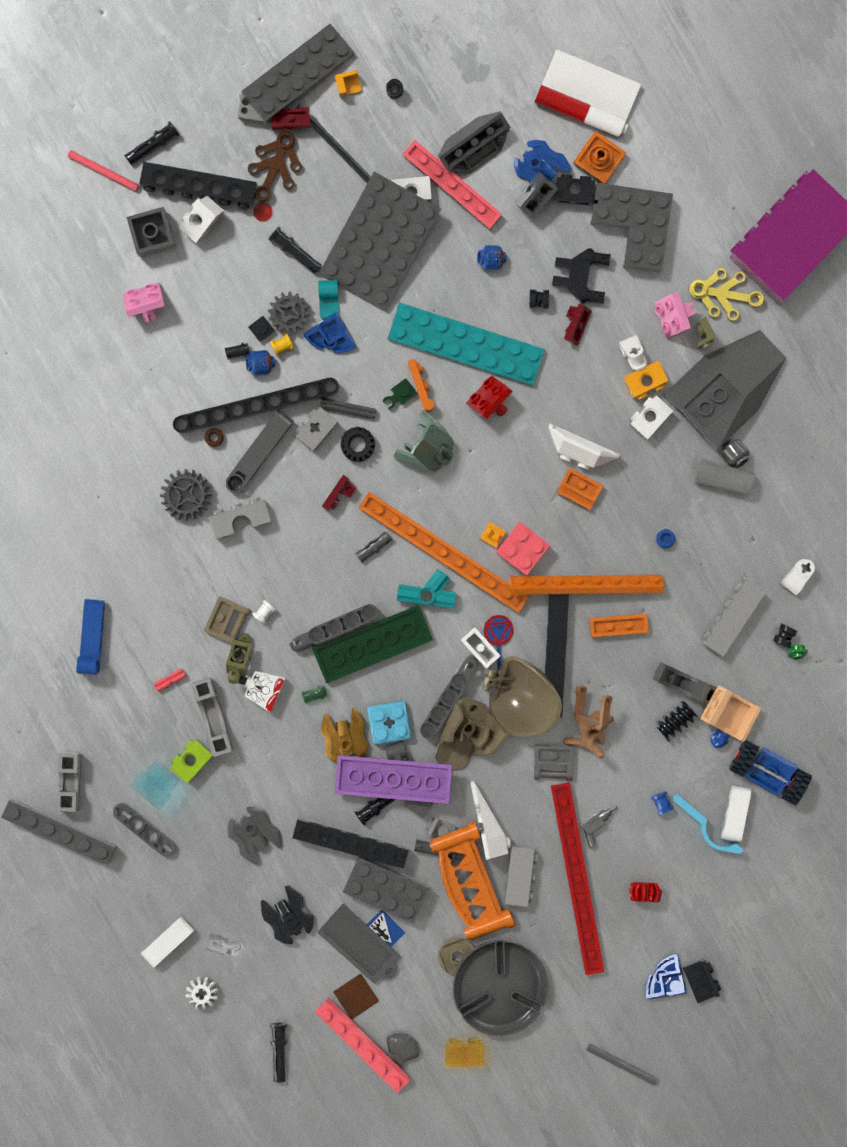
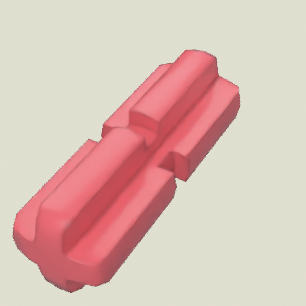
[154,669,186,692]

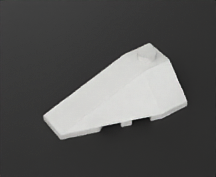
[470,781,511,860]

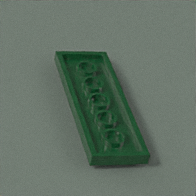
[312,605,433,684]

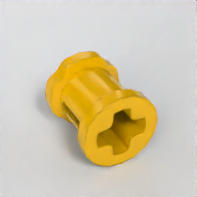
[270,333,294,356]

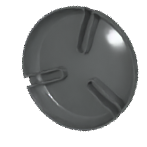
[453,940,548,1036]

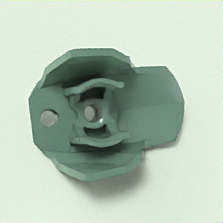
[393,410,454,471]

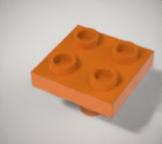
[573,131,627,184]

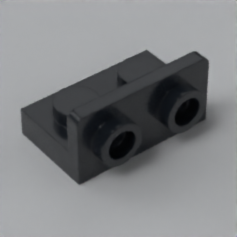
[682,958,721,1003]

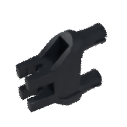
[552,248,611,304]

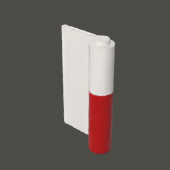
[534,49,641,137]

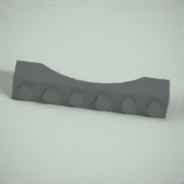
[1,799,117,865]

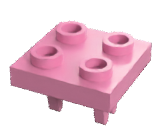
[654,292,697,339]

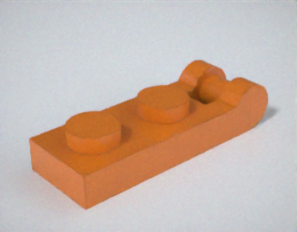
[407,359,434,412]

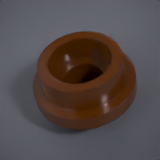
[205,428,224,447]

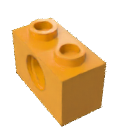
[623,360,668,400]

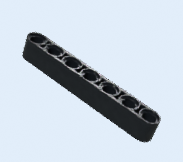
[545,594,569,718]

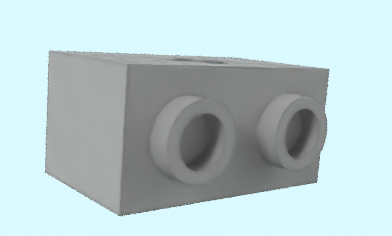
[296,407,338,452]

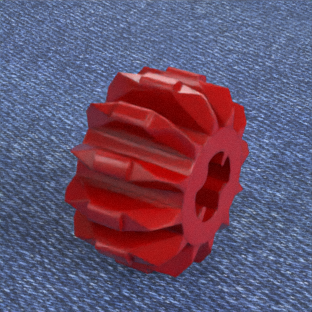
[629,882,662,903]

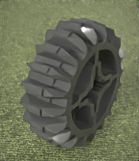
[160,469,212,521]

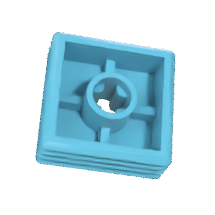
[367,701,411,745]

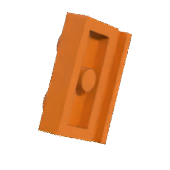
[557,467,603,510]

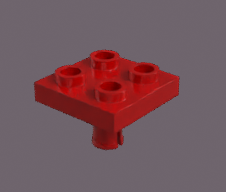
[466,375,513,420]

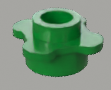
[788,645,808,660]

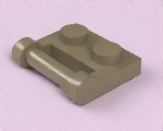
[204,596,251,643]

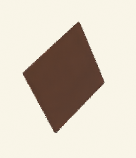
[333,974,379,1019]

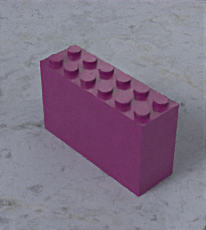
[729,169,847,304]

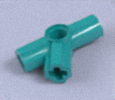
[397,569,456,609]

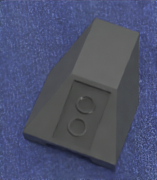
[664,330,786,450]

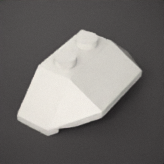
[548,423,620,470]

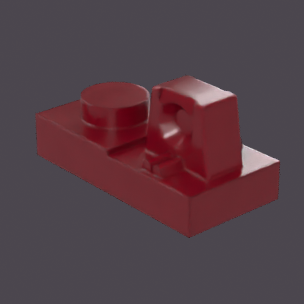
[271,107,310,130]
[564,304,592,346]
[322,475,356,511]

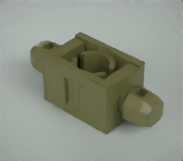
[226,633,253,684]

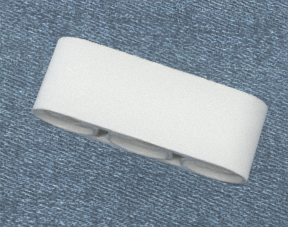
[721,785,751,843]
[141,916,194,968]

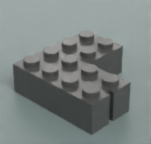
[590,183,673,272]

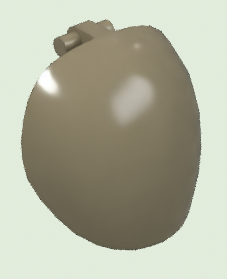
[482,656,562,737]

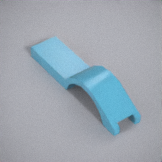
[671,794,744,854]

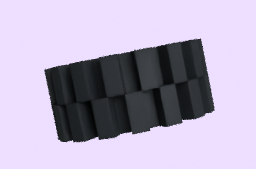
[340,427,375,462]

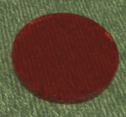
[253,202,272,221]

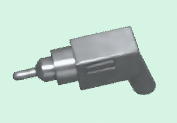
[581,806,617,848]

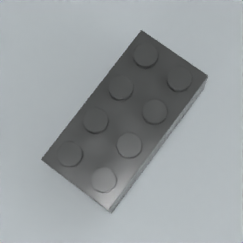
[343,856,429,924]

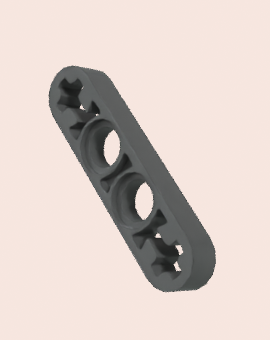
[113,803,176,857]

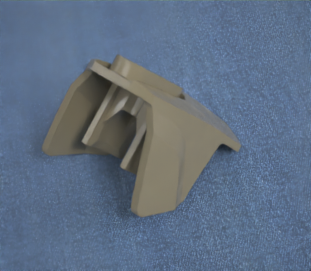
[435,697,508,770]

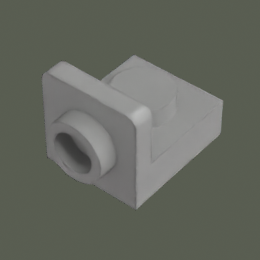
[425,816,456,838]

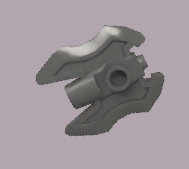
[228,807,282,864]

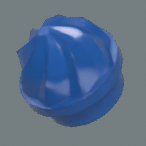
[711,729,729,748]

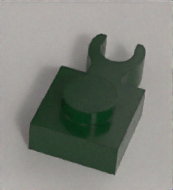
[383,378,417,409]

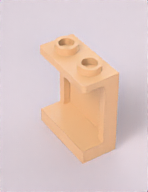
[700,685,761,742]

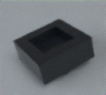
[248,316,275,343]

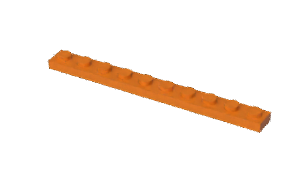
[358,492,529,613]

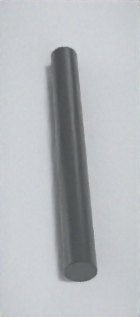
[586,1043,658,1085]

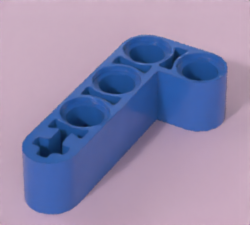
[76,599,105,675]

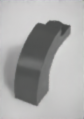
[653,662,717,705]

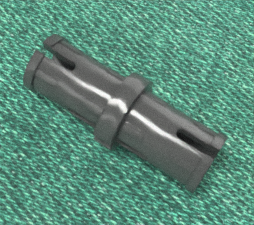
[355,530,392,563]

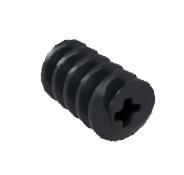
[657,701,698,742]

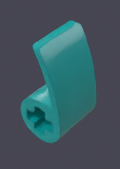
[318,280,339,318]

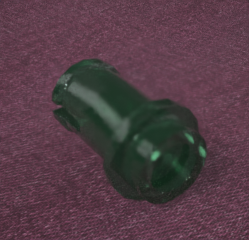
[302,685,327,704]

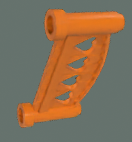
[429,821,516,940]

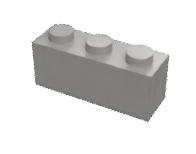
[504,845,538,907]

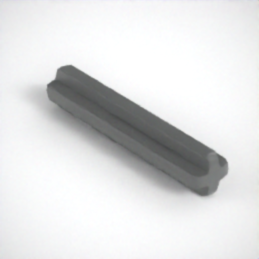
[320,398,376,419]

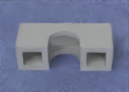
[209,497,272,540]
[56,752,81,812]

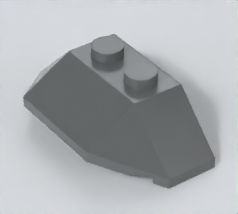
[438,111,511,173]

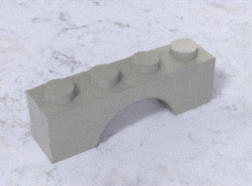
[191,677,233,757]

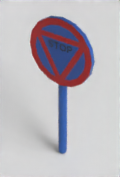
[483,615,514,671]

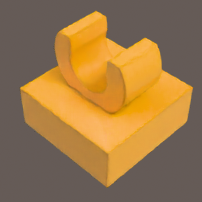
[480,522,506,548]

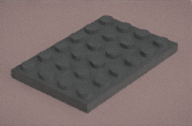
[319,171,441,310]

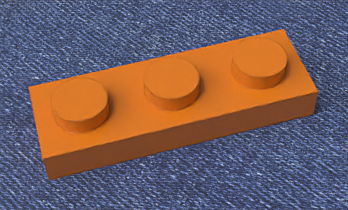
[589,614,649,637]

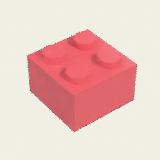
[496,522,550,576]

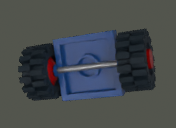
[729,739,812,806]

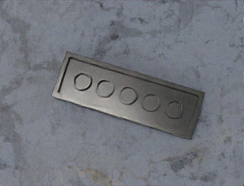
[241,23,355,123]

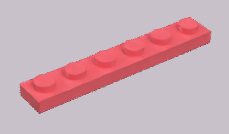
[403,140,502,229]
[315,998,411,1093]

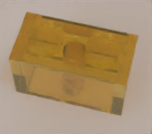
[445,1037,484,1067]

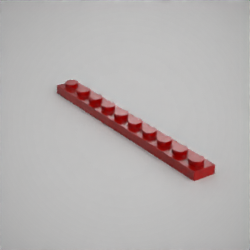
[551,782,605,975]

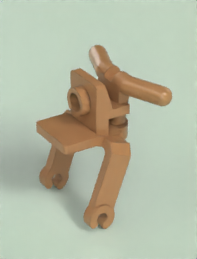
[564,685,614,758]

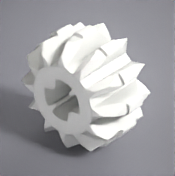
[186,977,218,1010]

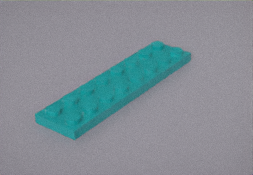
[387,302,545,386]

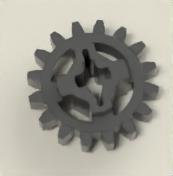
[268,291,310,334]

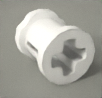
[252,600,277,625]

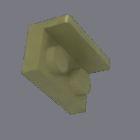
[696,317,716,350]

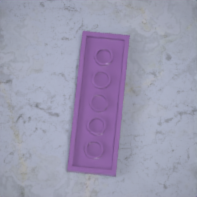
[335,755,453,804]

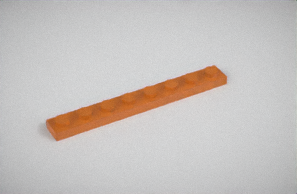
[509,574,664,595]

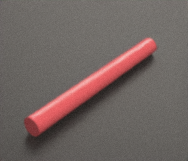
[68,150,139,191]

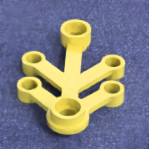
[689,268,764,321]

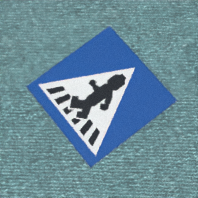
[367,910,405,947]

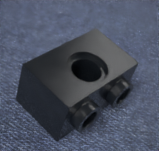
[554,174,595,206]

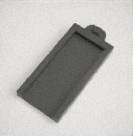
[317,904,400,984]

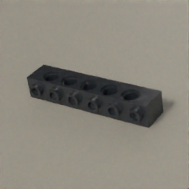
[139,161,258,209]
[292,818,409,869]

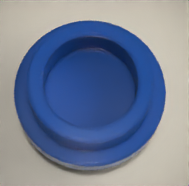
[656,529,675,548]

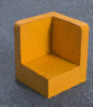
[335,70,362,97]

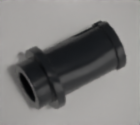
[225,342,250,360]

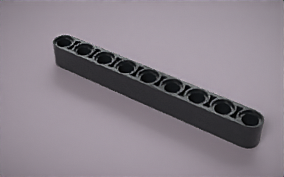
[173,377,339,434]

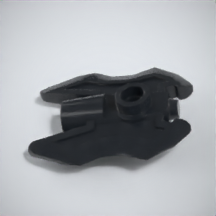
[261,886,313,944]

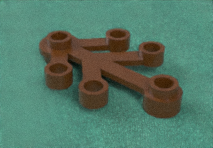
[247,131,302,202]

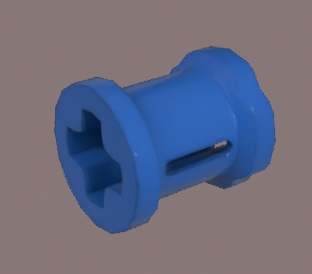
[650,791,674,815]

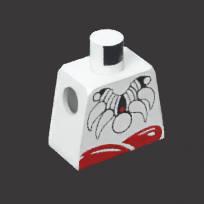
[237,671,286,712]

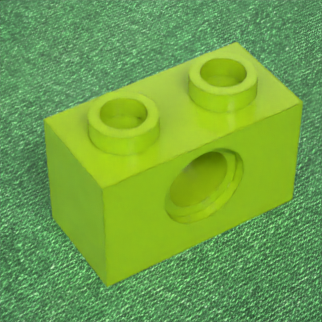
[170,739,213,783]

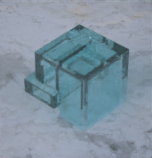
[130,761,180,810]

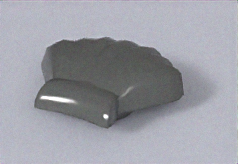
[387,1032,419,1067]

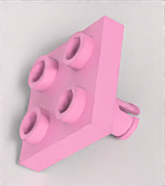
[123,283,165,323]

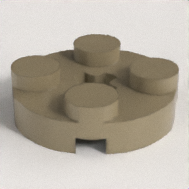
[438,937,475,976]

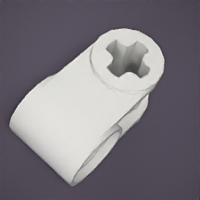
[618,335,648,371]
[780,559,815,596]

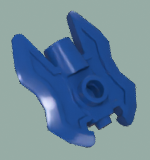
[514,140,571,182]

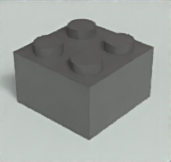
[126,207,176,257]

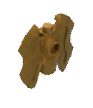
[321,708,369,764]

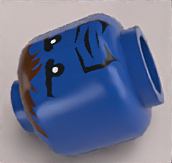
[477,245,507,270]
[246,350,275,376]

